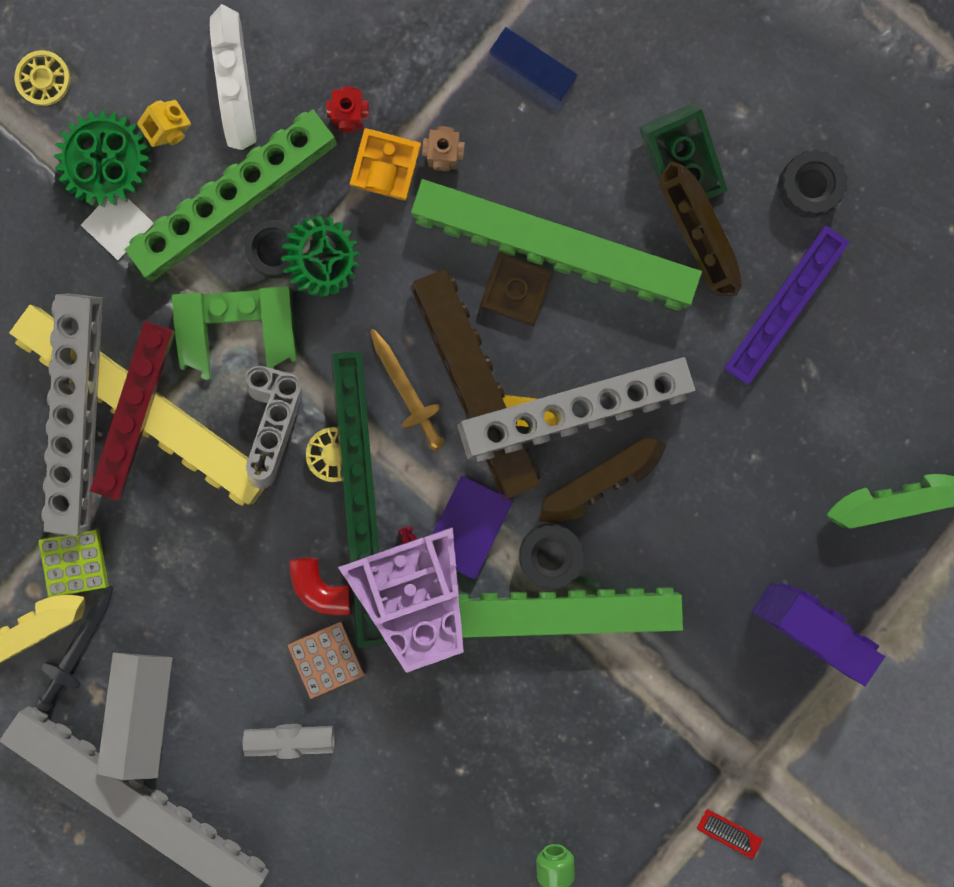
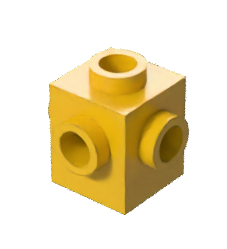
[137,100,191,147]

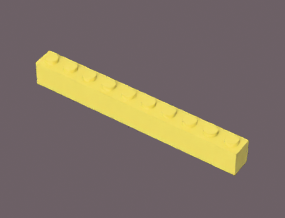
[9,304,266,506]

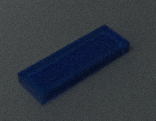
[489,27,578,101]

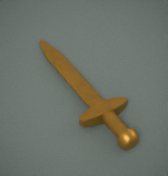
[370,329,445,451]

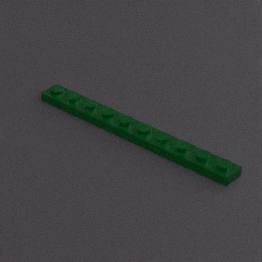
[331,351,387,648]

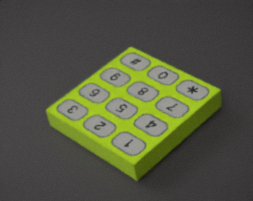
[39,529,109,598]

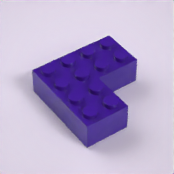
[751,583,885,687]

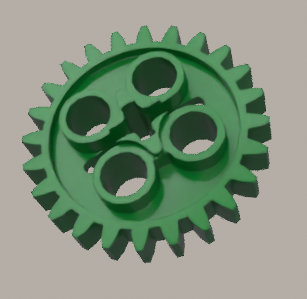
[54,110,152,207]

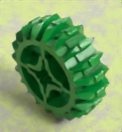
[281,216,360,297]

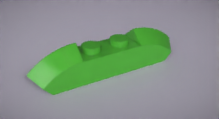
[826,474,954,529]

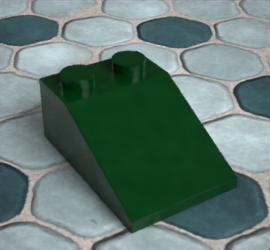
[639,103,728,199]

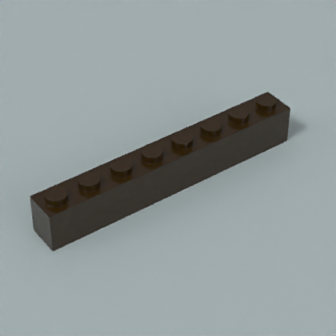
[410,269,541,501]

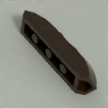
[659,161,742,296]
[539,438,667,523]

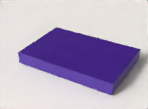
[433,475,513,580]

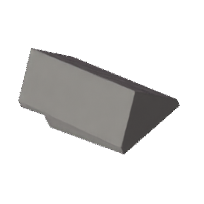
[97,652,173,780]

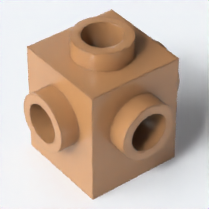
[422,126,465,172]

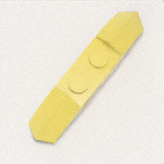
[0,595,85,663]

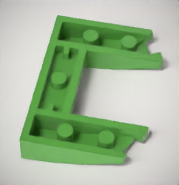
[172,286,297,380]

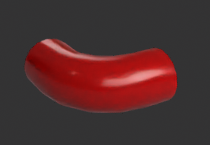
[289,557,352,616]

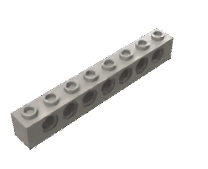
[41,293,103,536]
[457,357,696,462]

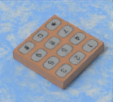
[287,621,365,699]

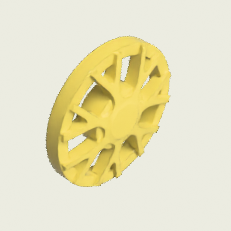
[15,50,71,106]
[306,427,342,482]

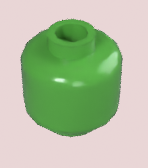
[536,844,575,887]

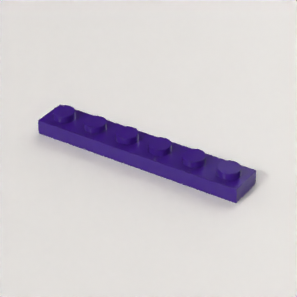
[723,226,850,385]

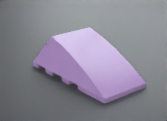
[338,528,464,673]

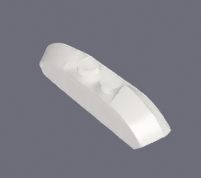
[210,4,257,150]

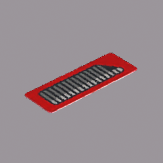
[697,809,763,859]

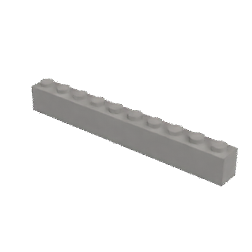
[0,706,269,887]

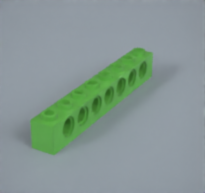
[124,109,338,282]

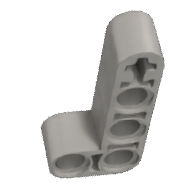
[246,366,302,489]

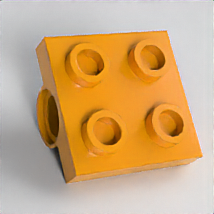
[350,128,422,201]

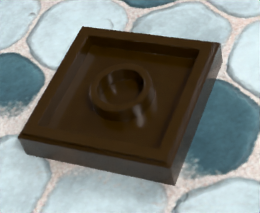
[479,252,553,327]

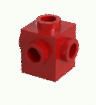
[326,86,369,132]

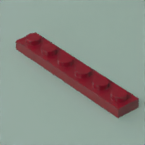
[89,321,175,500]

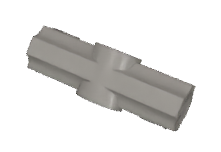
[243,724,335,759]

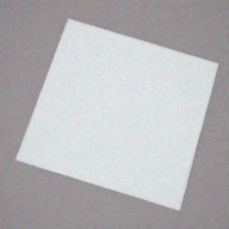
[81,197,153,260]

